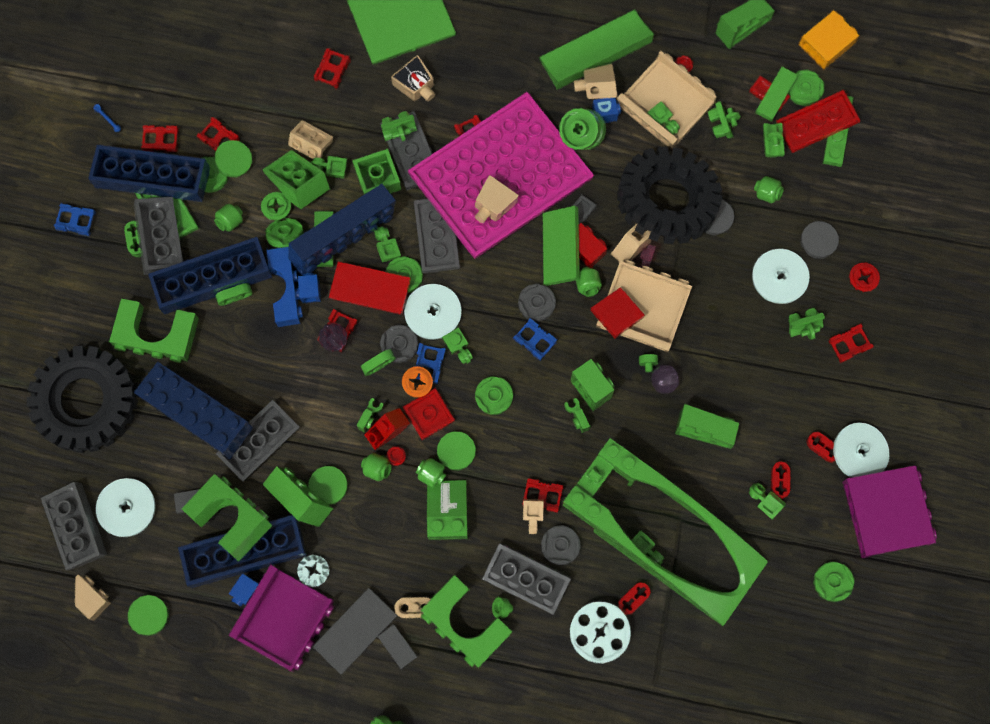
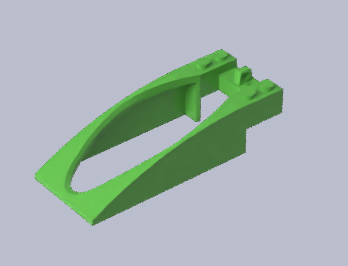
[563,438,768,626]

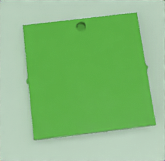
[347,0,456,64]

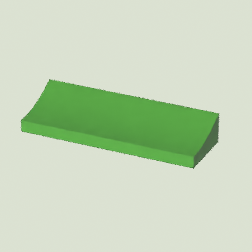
[540,10,654,90]

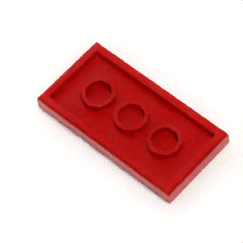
[776,90,860,153]
[329,262,411,315]

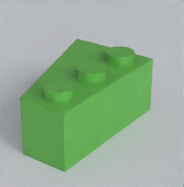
[716,0,774,49]
[675,404,739,449]
[263,466,333,527]

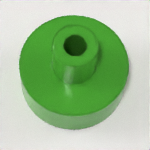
[639,354,658,372]
[492,597,513,618]

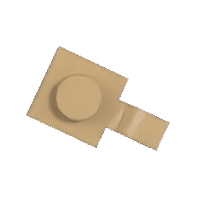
[523,499,544,534]

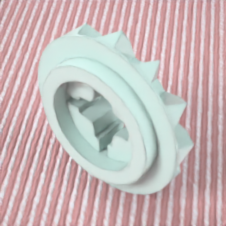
[297,555,329,587]

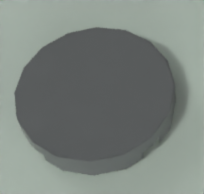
[706,200,734,235]
[800,221,839,259]
[518,284,556,322]
[380,325,418,363]
[541,525,580,565]

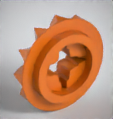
[402,366,433,397]

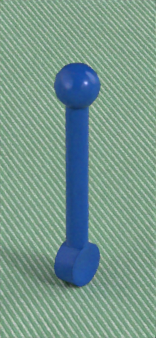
[94,104,121,132]

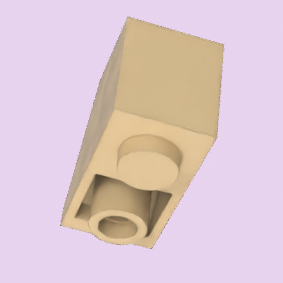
[611,224,651,262]
[75,574,111,621]

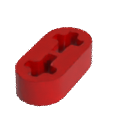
[807,432,836,463]
[771,461,790,499]
[618,583,650,615]

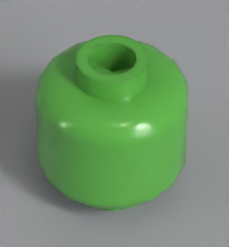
[754,176,784,203]
[214,204,243,232]
[576,267,602,297]
[361,453,392,481]
[416,458,446,487]

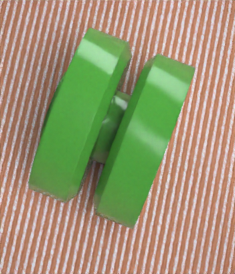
[559,108,606,150]

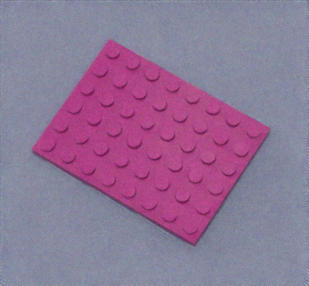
[408,92,594,259]

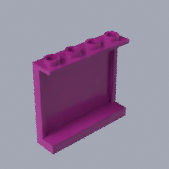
[843,466,937,558]
[229,565,335,672]

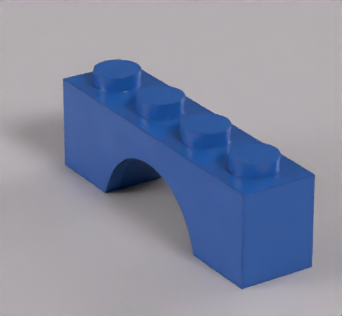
[266,247,303,327]

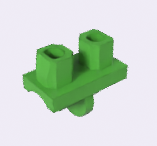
[708,102,740,139]
[381,111,417,142]
[763,123,785,157]
[788,308,825,340]

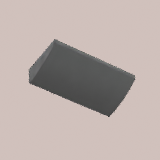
[133,197,183,275]
[216,400,300,482]
[41,482,107,571]
[482,542,572,615]

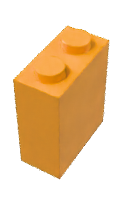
[799,11,859,69]

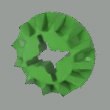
[261,192,291,220]

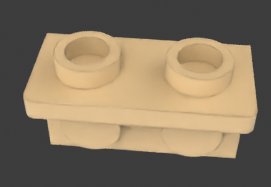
[288,120,333,159]

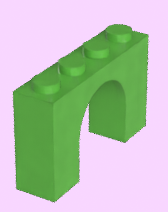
[109,299,199,363]
[182,474,272,561]
[420,575,512,668]

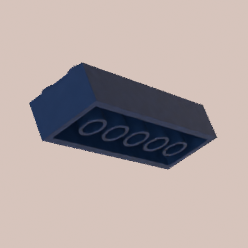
[88,145,210,202]
[288,184,396,275]
[148,237,272,315]
[134,361,253,459]
[178,515,307,588]

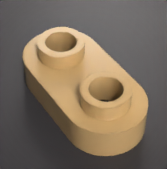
[395,597,430,618]

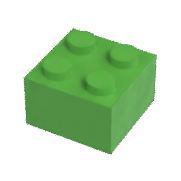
[353,149,401,195]
[570,359,614,411]

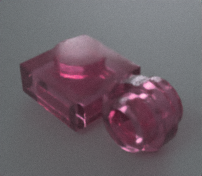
[637,245,656,268]

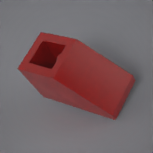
[579,223,607,268]
[364,408,410,450]

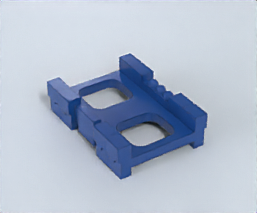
[54,203,96,236]
[513,318,557,361]
[414,343,446,384]

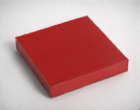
[590,287,645,339]
[402,388,455,441]

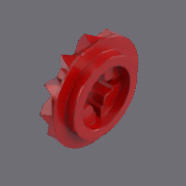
[849,263,880,293]

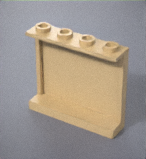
[617,51,717,150]
[596,259,692,352]

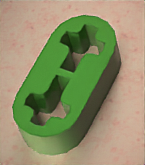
[124,221,141,257]
[215,283,252,306]
[361,349,396,376]

